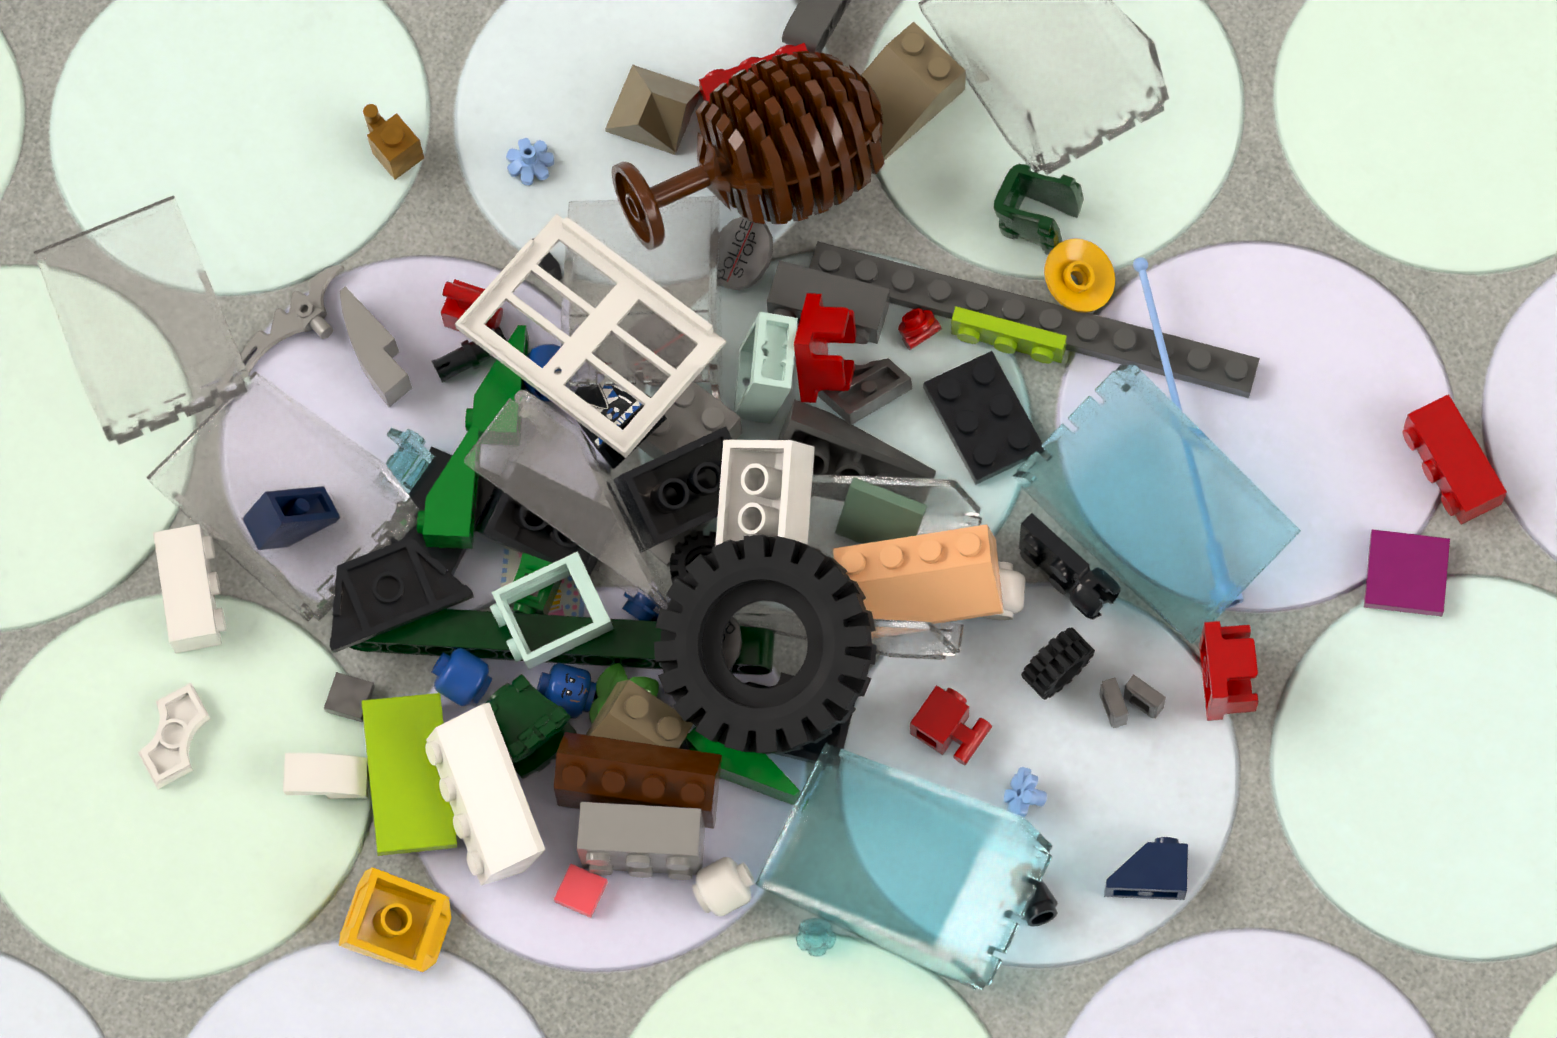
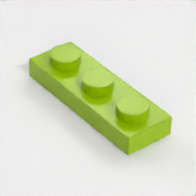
[951,306,1067,364]

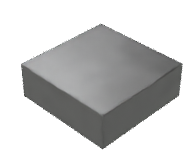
[324,672,375,722]
[1124,674,1166,719]
[1099,677,1129,728]

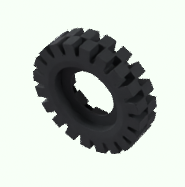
[654,535,877,754]

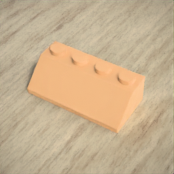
[833,524,1004,633]

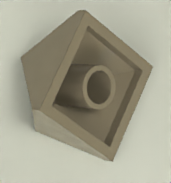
[605,65,700,155]

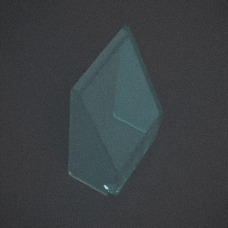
[1013,365,1301,644]
[755,743,1053,990]

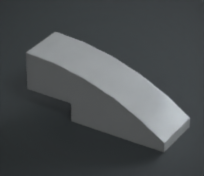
[340,286,412,407]

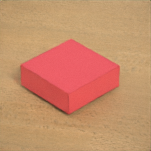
[554,864,608,918]

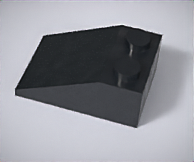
[613,426,732,550]
[475,461,620,577]

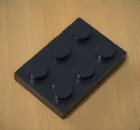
[923,351,1045,485]

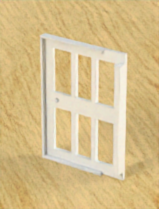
[455,214,726,458]

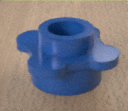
[622,592,659,621]

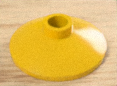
[1044,238,1115,313]

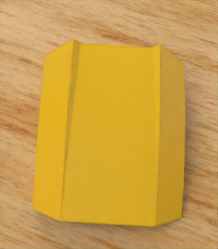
[339,867,452,973]

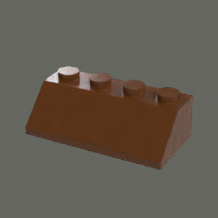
[554,732,722,829]

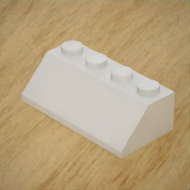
[715,440,815,602]
[425,702,545,886]

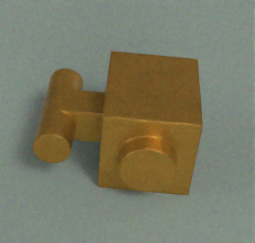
[363,104,424,180]

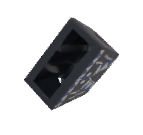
[575,377,667,469]

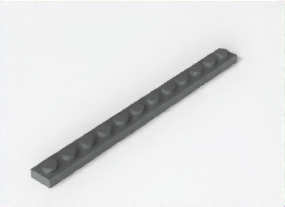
[809,241,1260,398]

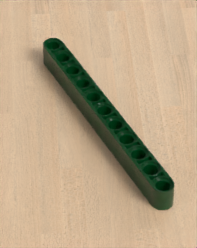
[349,609,775,675]

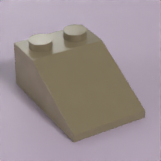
[861,22,966,161]

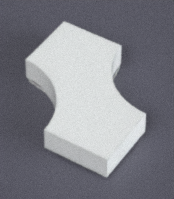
[138,683,210,789]

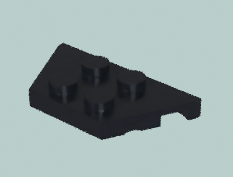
[329,537,474,654]

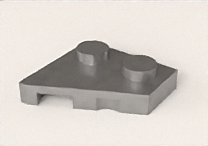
[818,358,912,425]

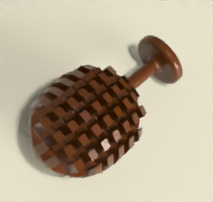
[611,51,885,250]

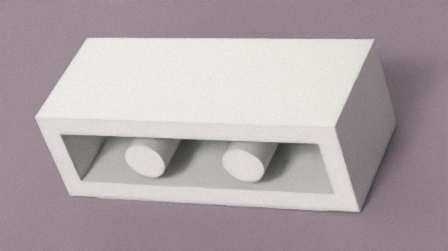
[153,524,226,653]

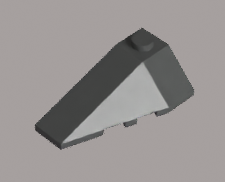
[778,399,936,503]

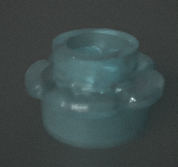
[796,917,836,957]

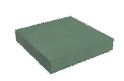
[835,477,927,544]

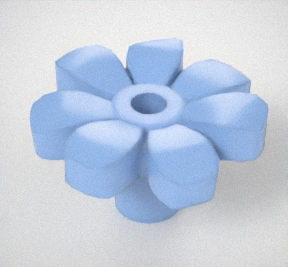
[506,138,554,185]
[1004,767,1047,818]

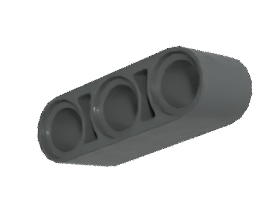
[782,0,851,54]

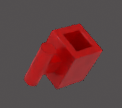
[440,279,503,332]
[910,685,992,765]

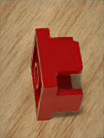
[794,293,856,403]
[1199,621,1259,721]

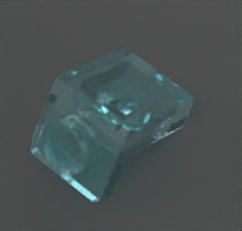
[378,428,435,494]

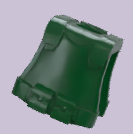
[994,164,1084,255]
[484,674,577,779]

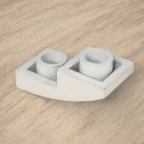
[283,753,369,799]

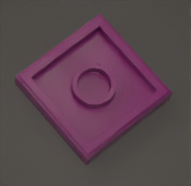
[1364,529,1450,617]

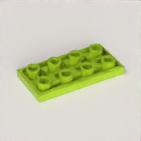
[361,693,457,856]

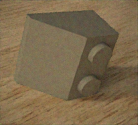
[586,680,693,748]

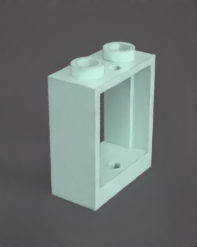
[734,312,798,424]
[490,551,614,670]

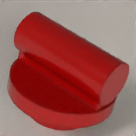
[898,308,942,350]

